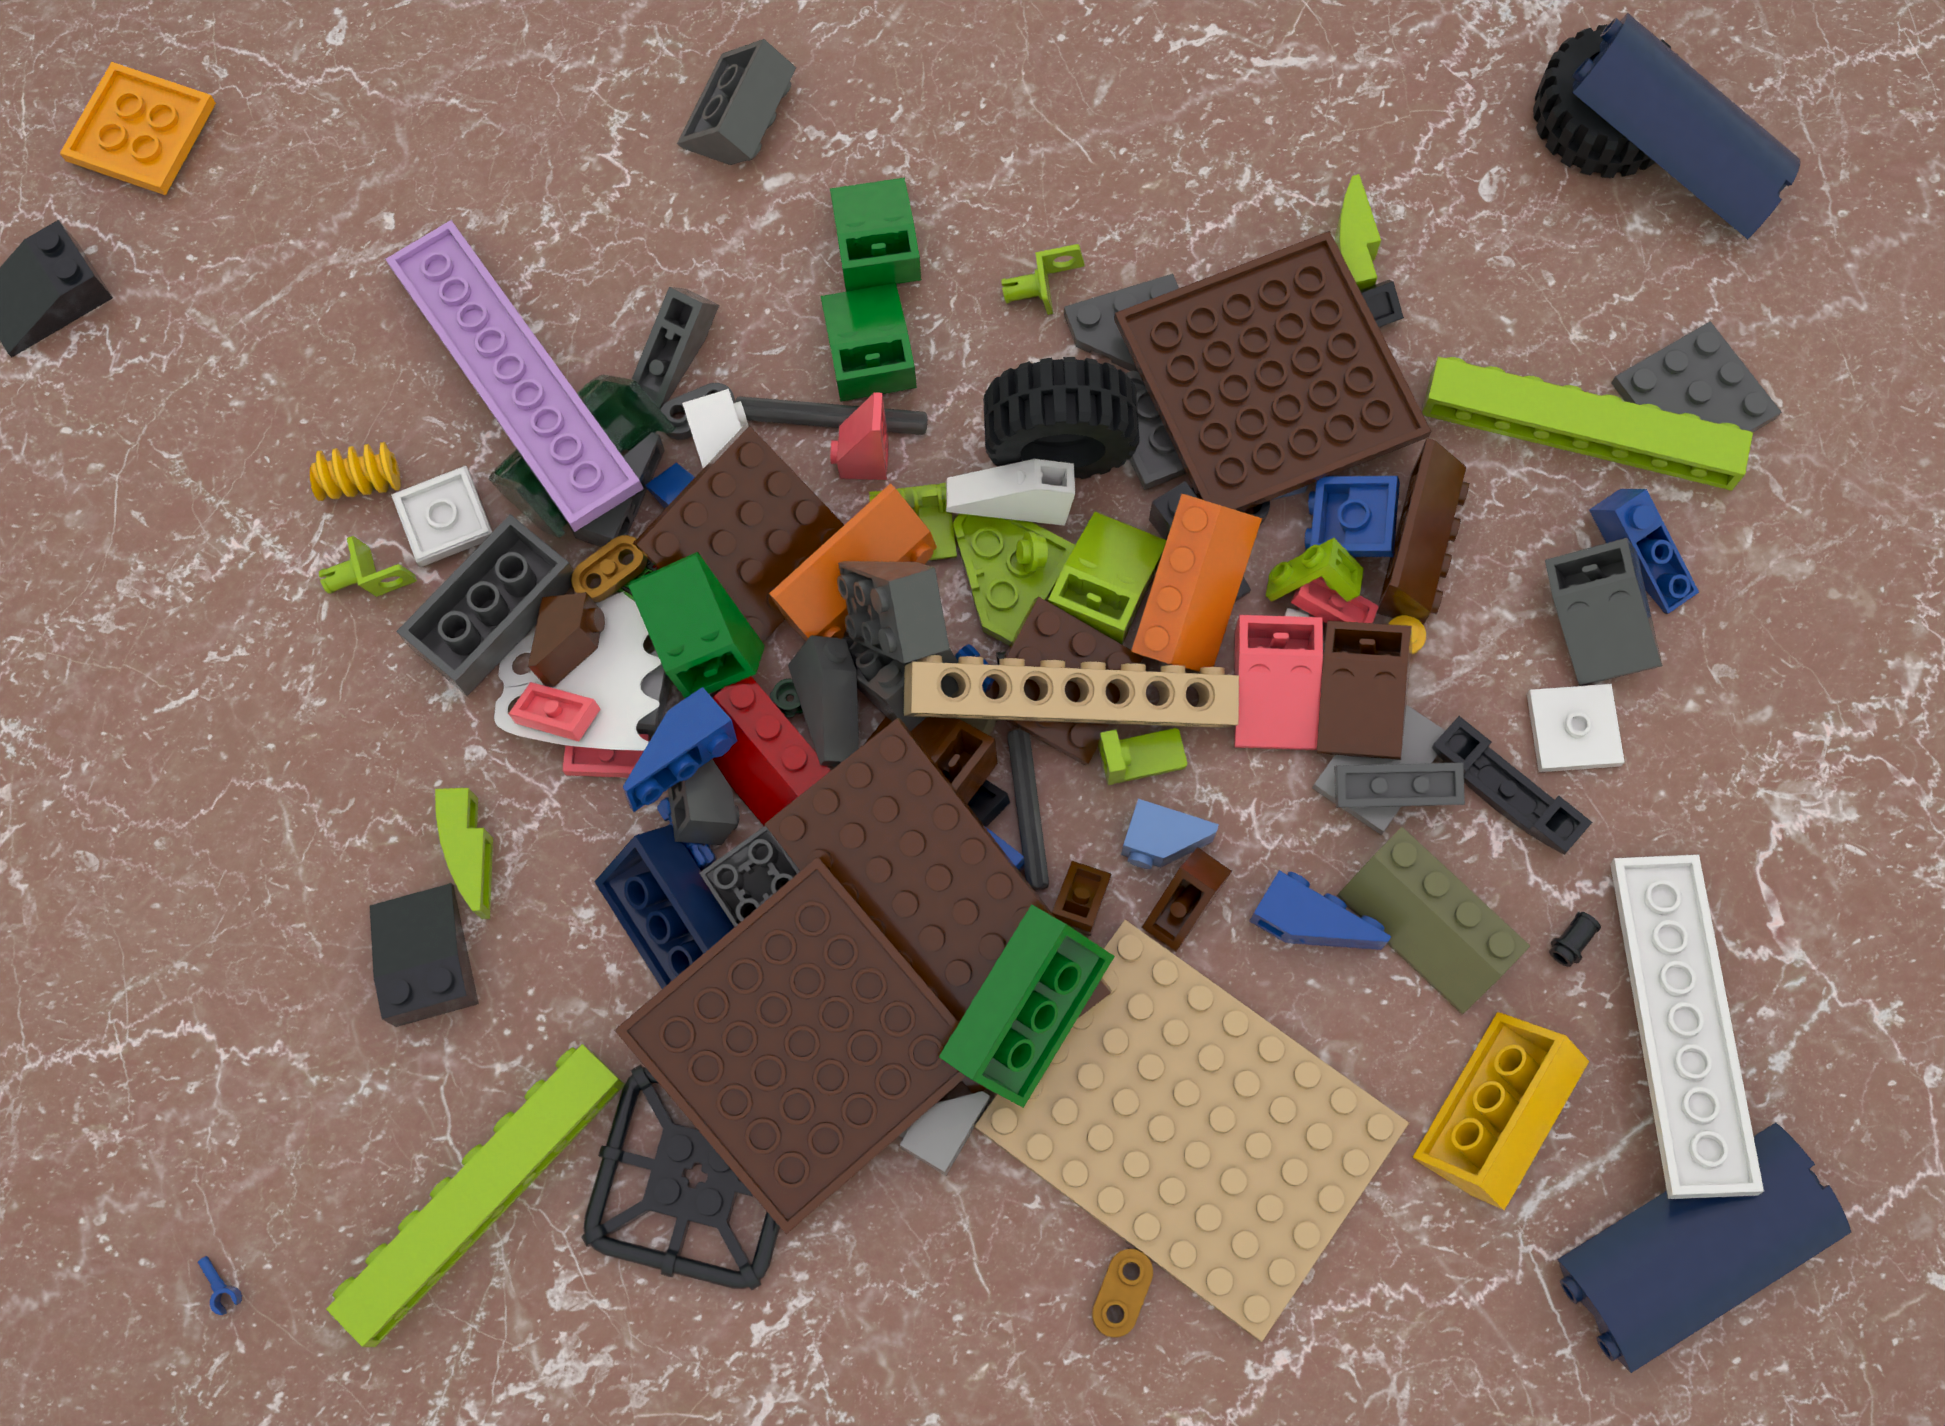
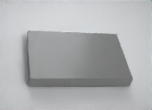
[1312,705,1446,835]

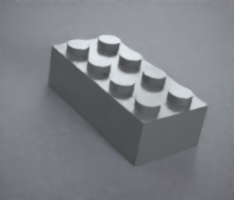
[396,514,573,696]

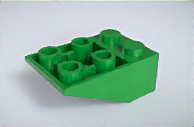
[830,177,922,291]
[820,283,917,402]
[628,552,765,698]

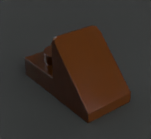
[1052,861,1112,936]

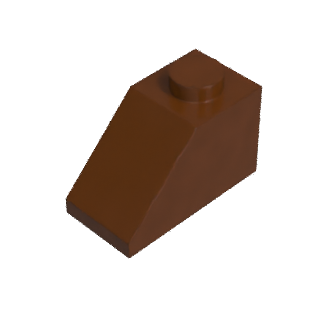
[528,592,605,687]
[1141,847,1232,952]

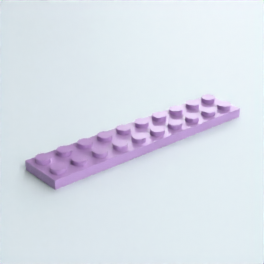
[386,220,644,532]

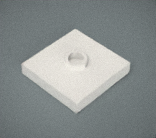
[391,466,493,567]
[1527,684,1625,772]

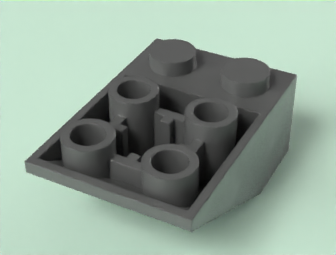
[1545,538,1663,686]
[837,561,950,663]
[842,635,959,731]
[699,826,800,927]

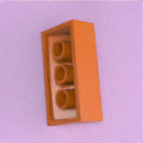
[769,483,937,641]
[1131,494,1262,671]

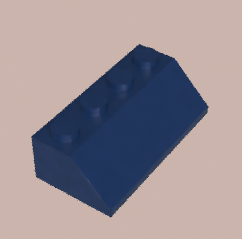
[594,825,734,989]

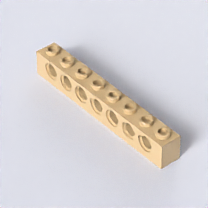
[904,655,1239,728]

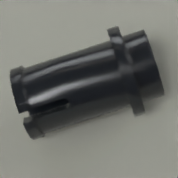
[1549,912,1601,967]

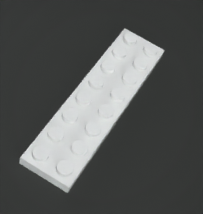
[1610,855,1764,1199]

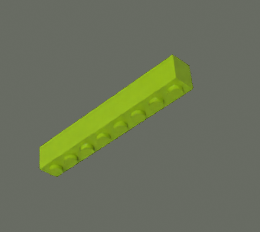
[1422,356,1753,491]
[326,1044,625,1347]

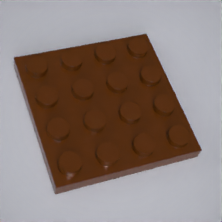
[633,425,844,643]

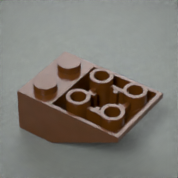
[1317,621,1412,760]
[864,717,998,804]

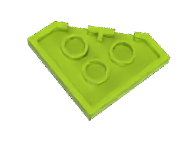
[953,513,1075,646]

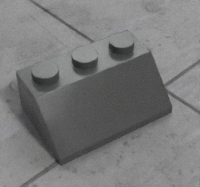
[677,39,796,165]

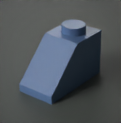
[1121,799,1219,869]

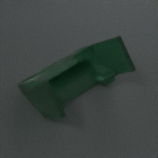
[489,375,676,538]

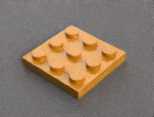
[60,62,216,195]

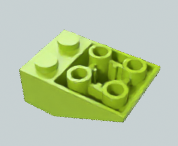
[1048,512,1167,645]

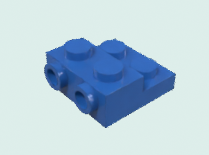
[1305,476,1400,560]

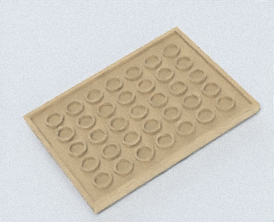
[974,920,1409,1342]

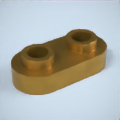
[571,535,648,602]
[1092,1249,1153,1338]

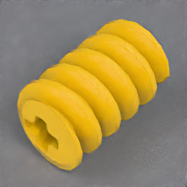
[309,442,401,501]

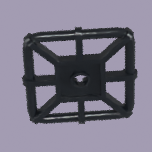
[581,1064,780,1290]

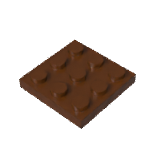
[985,597,1143,765]

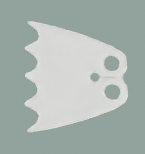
[494,591,661,751]

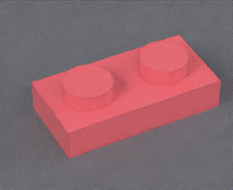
[1291,576,1379,623]
[508,682,601,742]
[563,734,651,778]

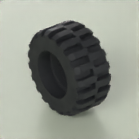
[1533,24,1678,178]
[983,357,1140,479]

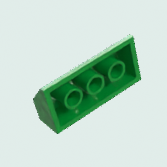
[939,904,1115,1108]

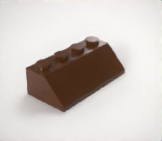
[1376,438,1470,625]

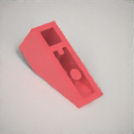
[830,393,889,480]

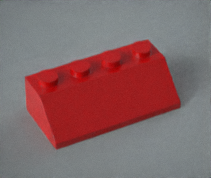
[713,676,831,826]

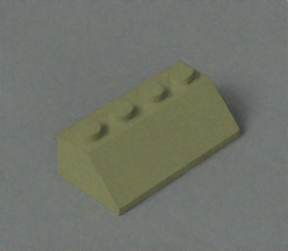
[1337,827,1530,1015]

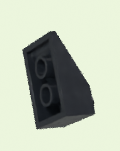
[0,220,113,358]
[370,883,479,1027]

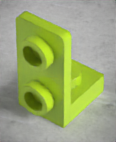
[1265,538,1364,602]
[1098,728,1188,785]

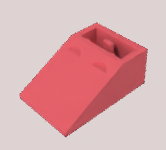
[1234,615,1323,750]

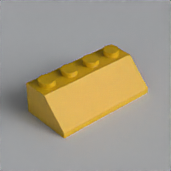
[1413,1012,1589,1210]

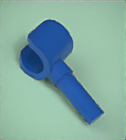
[198,1256,242,1315]

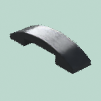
[1432,716,1593,855]

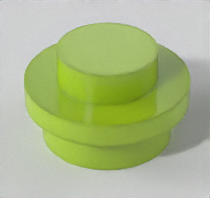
[1016,531,1048,572]

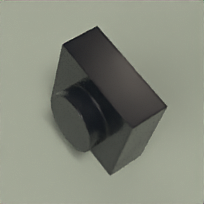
[1360,280,1404,327]
[967,779,1010,827]

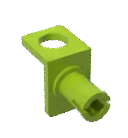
[1001,244,1085,315]
[319,536,417,597]

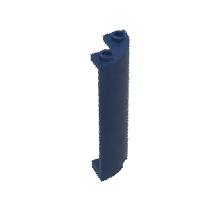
[1572,13,1801,240]
[1557,1122,1852,1373]

